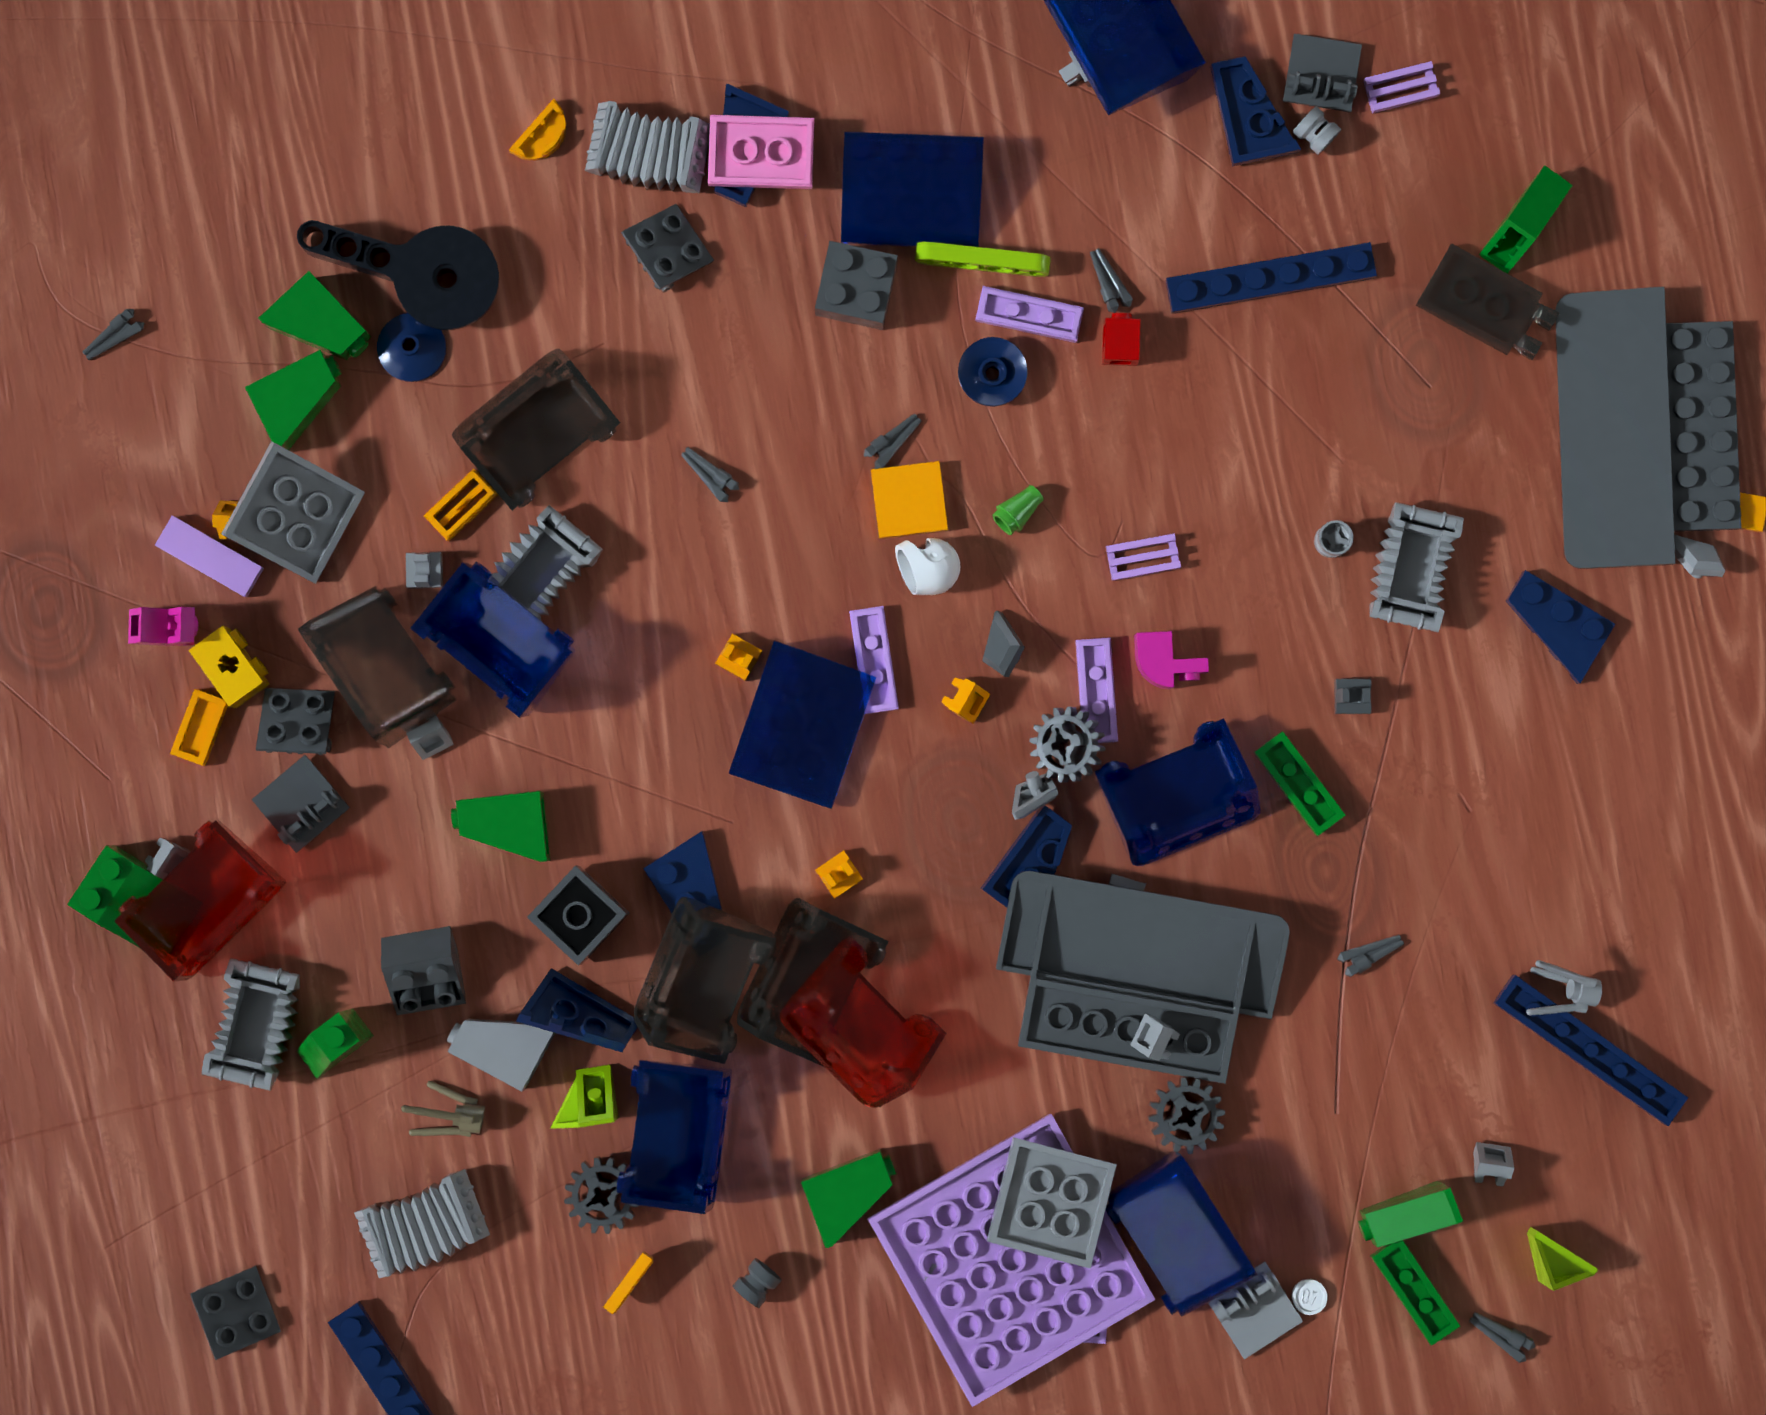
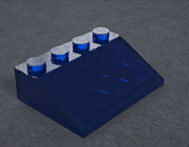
[1044,0,1206,116]
[841,132,984,247]
[728,641,877,809]

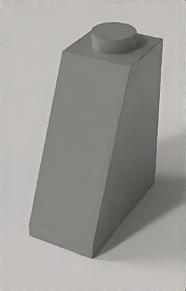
[447,1019,556,1092]

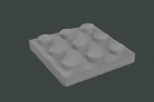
[221,441,365,584]
[987,1137,1117,1269]

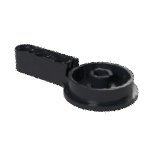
[297,220,499,330]

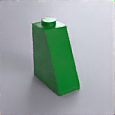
[1479,165,1573,275]
[258,271,371,360]
[245,350,342,450]
[451,791,551,862]
[296,1008,374,1079]
[801,1149,896,1248]
[1358,1181,1463,1247]

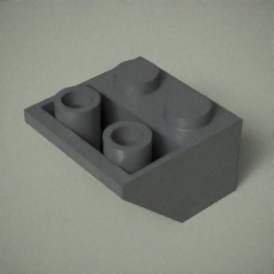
[381,926,466,1015]

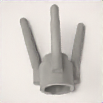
[1526,960,1602,1016]

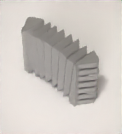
[585,101,710,193]
[1369,502,1464,632]
[474,505,603,640]
[202,958,300,1091]
[354,1169,490,1278]

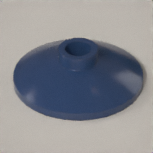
[377,313,446,382]
[958,337,1028,407]

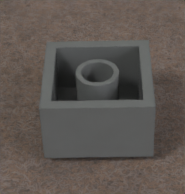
[815,241,898,330]
[527,866,630,966]

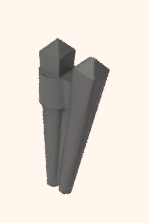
[1090,248,1133,313]
[82,309,145,360]
[864,413,922,469]
[681,447,739,502]
[1337,935,1404,977]
[1469,1312,1536,1363]

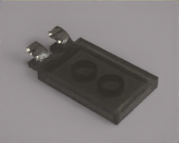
[1416,243,1560,360]

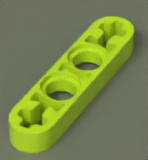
[915,242,1051,277]

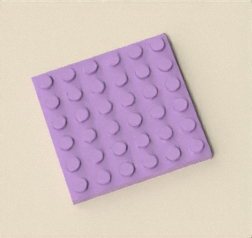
[867,1114,1155,1407]

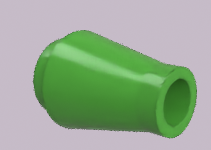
[992,485,1044,535]

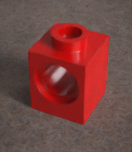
[1102,313,1140,366]

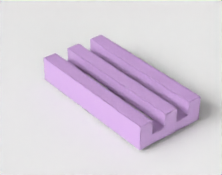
[1363,61,1440,114]
[1106,533,1181,581]

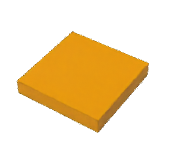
[871,461,948,539]

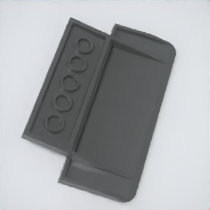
[1555,286,1741,569]
[996,871,1290,1084]

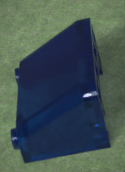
[410,561,575,718]
[1094,718,1261,866]
[617,1059,732,1214]
[1105,1151,1258,1317]

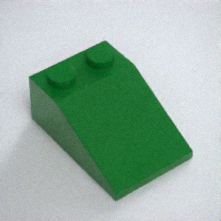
[67,845,203,961]

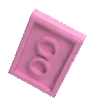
[708,115,814,189]

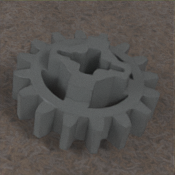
[1029,707,1106,782]
[1148,1076,1225,1154]
[564,1156,641,1234]

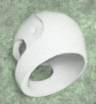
[895,538,961,596]

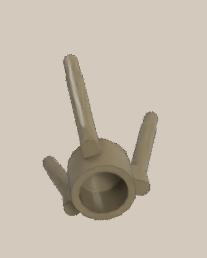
[401,1081,485,1137]

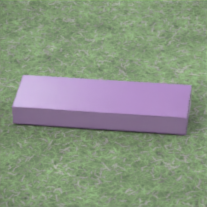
[975,286,1084,343]
[155,515,264,598]
[849,606,899,714]
[1075,638,1118,743]

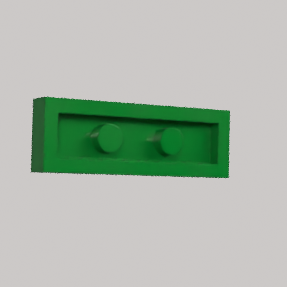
[1253,731,1346,836]
[1370,1240,1460,1346]

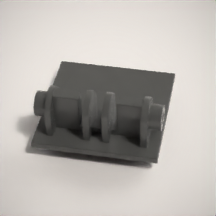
[1283,33,1362,112]
[621,204,714,293]
[256,688,335,755]
[252,755,350,853]
[190,1266,281,1360]

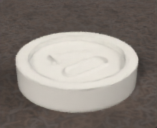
[1292,1279,1327,1315]

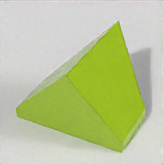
[550,1065,619,1129]
[1527,1227,1598,1291]

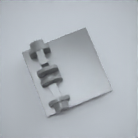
[1206,1261,1303,1359]

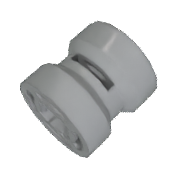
[1293,106,1342,155]
[1314,520,1353,558]

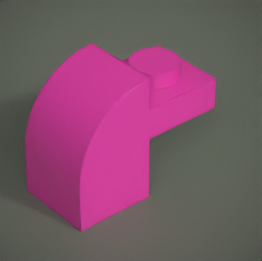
[128,607,198,646]
[1134,631,1209,689]

